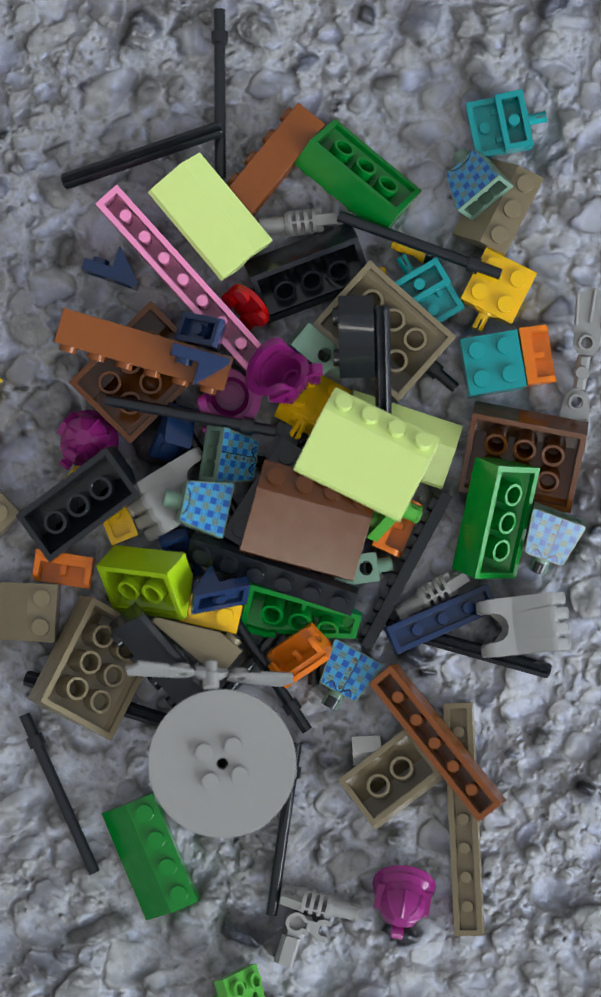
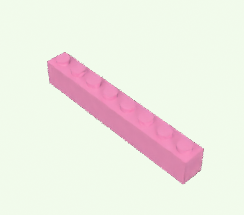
[95,185,262,373]

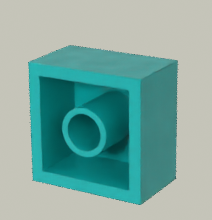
[458,329,527,399]

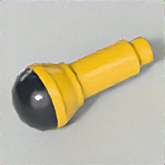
[391,242,434,263]

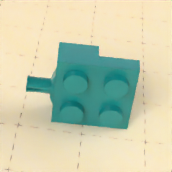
[465,89,547,158]
[395,254,465,323]

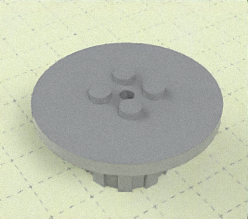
[148,689,296,838]

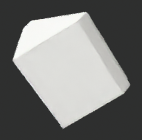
[352,735,381,766]

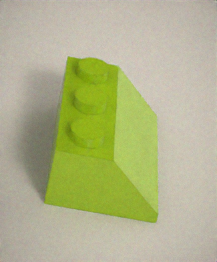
[96,545,193,620]

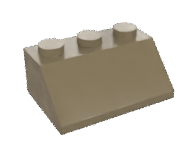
[452,158,544,256]
[338,729,443,830]

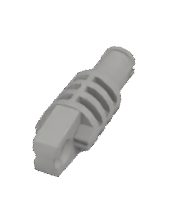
[259,208,338,237]
[394,571,470,620]
[279,885,361,922]

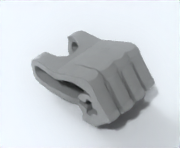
[126,447,203,542]
[476,592,571,658]

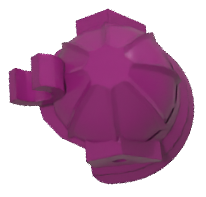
[246,337,323,404]
[197,369,261,427]
[56,410,119,470]
[372,865,436,940]

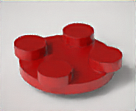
[221,284,269,331]

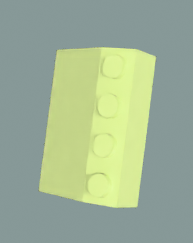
[293,387,441,522]

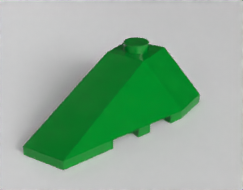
[241,582,362,639]

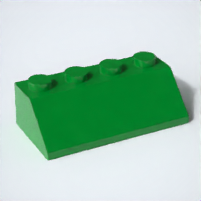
[294,119,422,228]
[452,457,540,579]
[102,791,199,920]

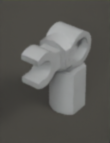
[274,910,332,967]

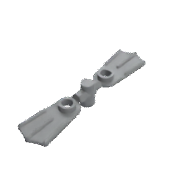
[559,288,601,453]
[126,661,294,690]

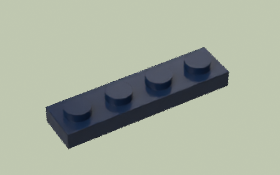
[384,584,495,655]

